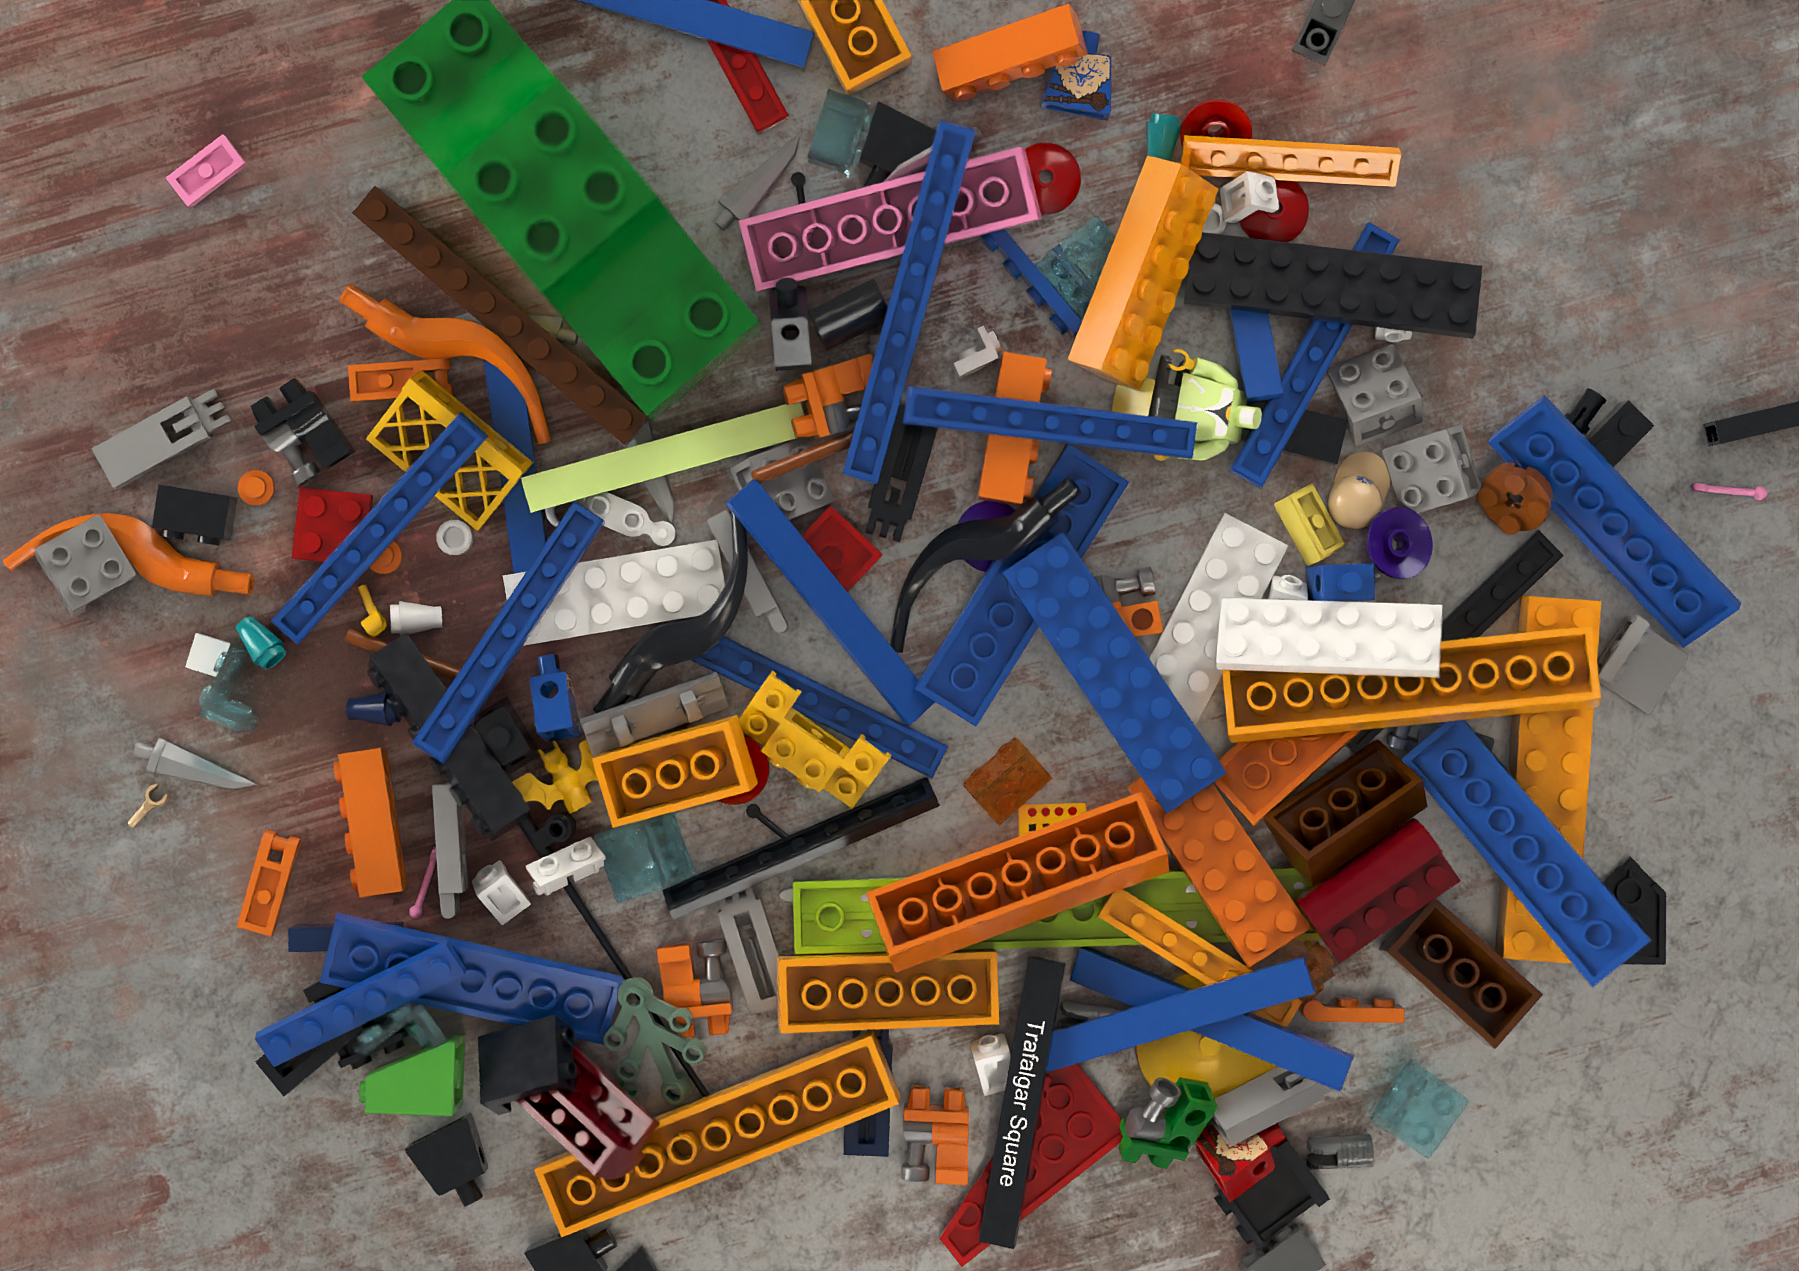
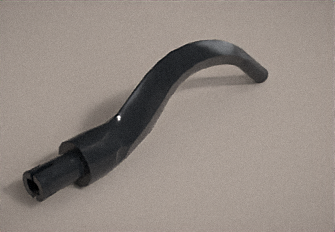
[890,476,1082,653]
[593,512,748,713]

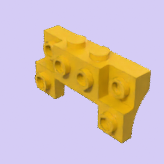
[739,671,891,809]

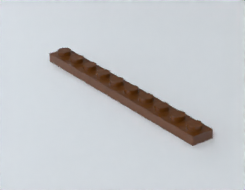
[352,186,649,446]

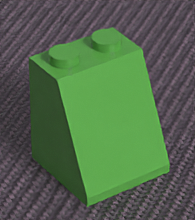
[359,1033,465,1116]

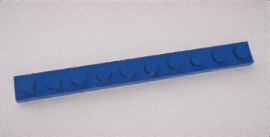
[842,120,976,484]

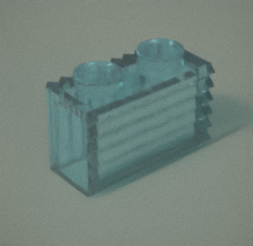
[807,89,874,175]

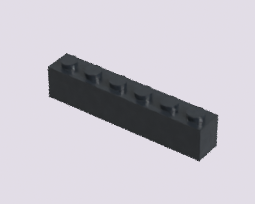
[367,633,531,842]

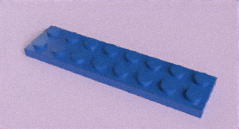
[1488,395,1741,648]
[914,444,1129,727]
[1002,532,1227,814]
[1401,720,1651,987]
[320,913,623,1045]

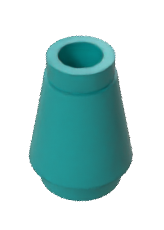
[1146,113,1181,161]
[235,616,286,670]

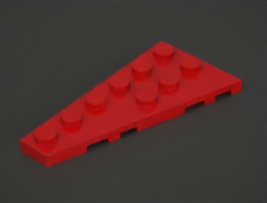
[939,1063,1123,1267]

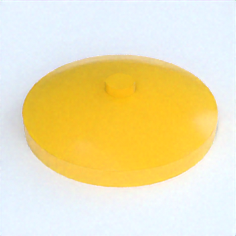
[1135,972,1276,1099]

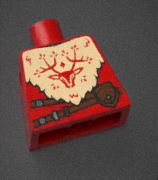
[1194,1123,1285,1203]

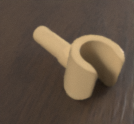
[127,784,169,828]

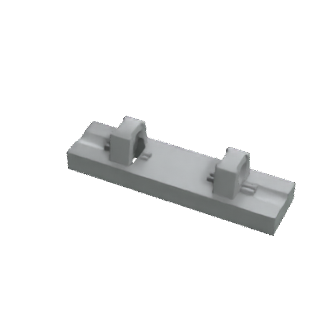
[580,671,729,756]

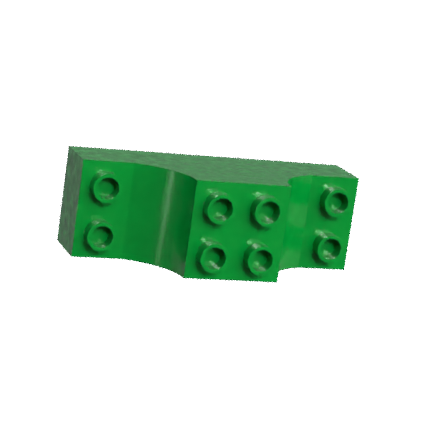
[361,0,763,421]

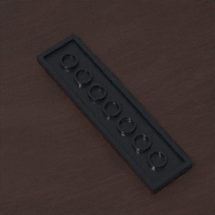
[1184,232,1482,339]

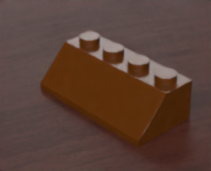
[1263,739,1428,886]
[1379,898,1543,1049]

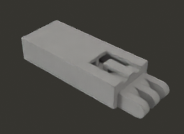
[91,389,232,489]
[706,509,788,633]
[432,782,469,919]
[717,887,780,1016]
[1209,1066,1334,1147]

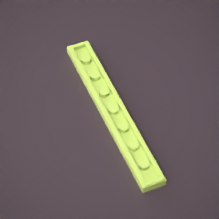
[521,402,804,513]

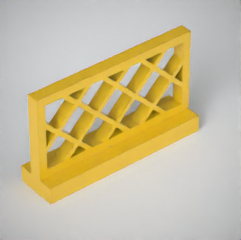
[366,370,534,531]

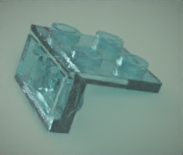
[1036,216,1115,321]
[198,648,259,733]
[594,812,696,903]
[352,1002,447,1054]
[1369,1059,1469,1158]

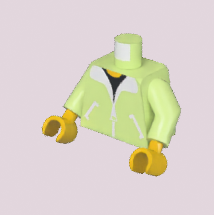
[1153,349,1262,461]

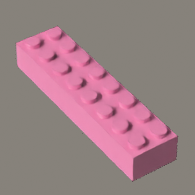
[738,146,1042,292]

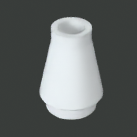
[390,601,442,637]

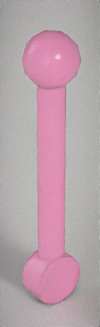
[1692,483,1767,501]
[409,846,437,919]

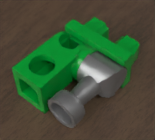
[1118,1077,1218,1169]

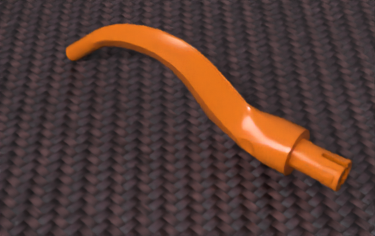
[339,283,552,444]
[3,513,255,597]

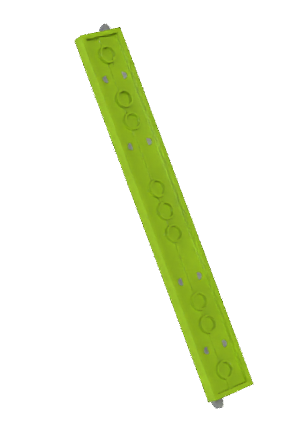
[779,867,1322,954]

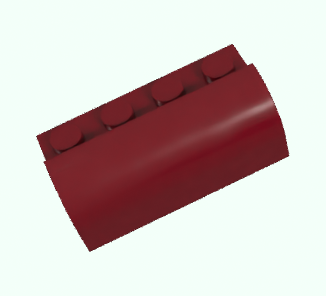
[1293,818,1461,964]
[516,1045,661,1180]

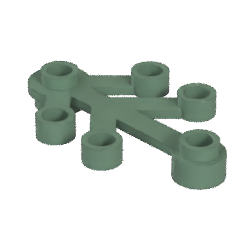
[603,977,706,1105]

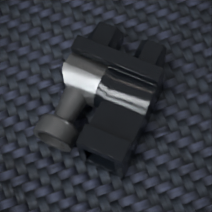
[250,378,356,488]

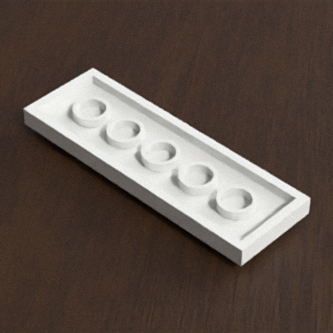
[1149,513,1288,726]
[503,540,725,646]
[1216,598,1443,677]

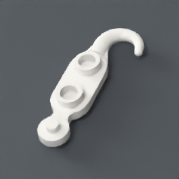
[545,492,676,546]

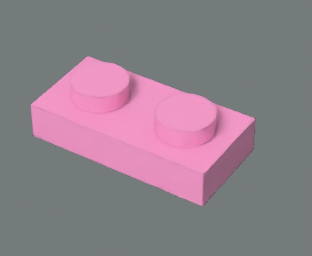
[166,134,248,208]

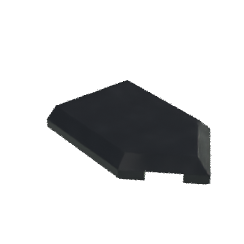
[1603,856,1666,965]

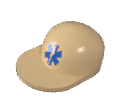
[1327,451,1391,530]

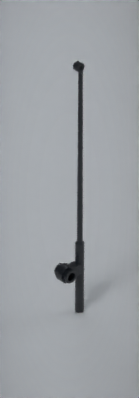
[518,811,710,1097]

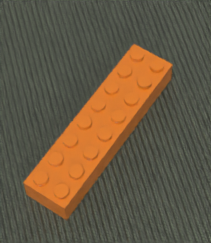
[866,792,1170,973]

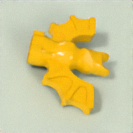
[512,739,598,814]

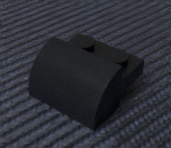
[808,278,888,351]

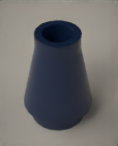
[346,691,402,726]

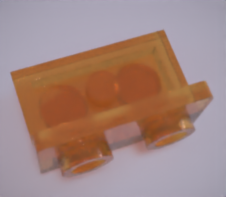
[963,737,1053,826]
[1297,940,1335,1000]

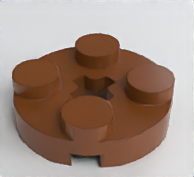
[1477,462,1553,534]

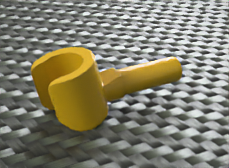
[358,584,387,637]

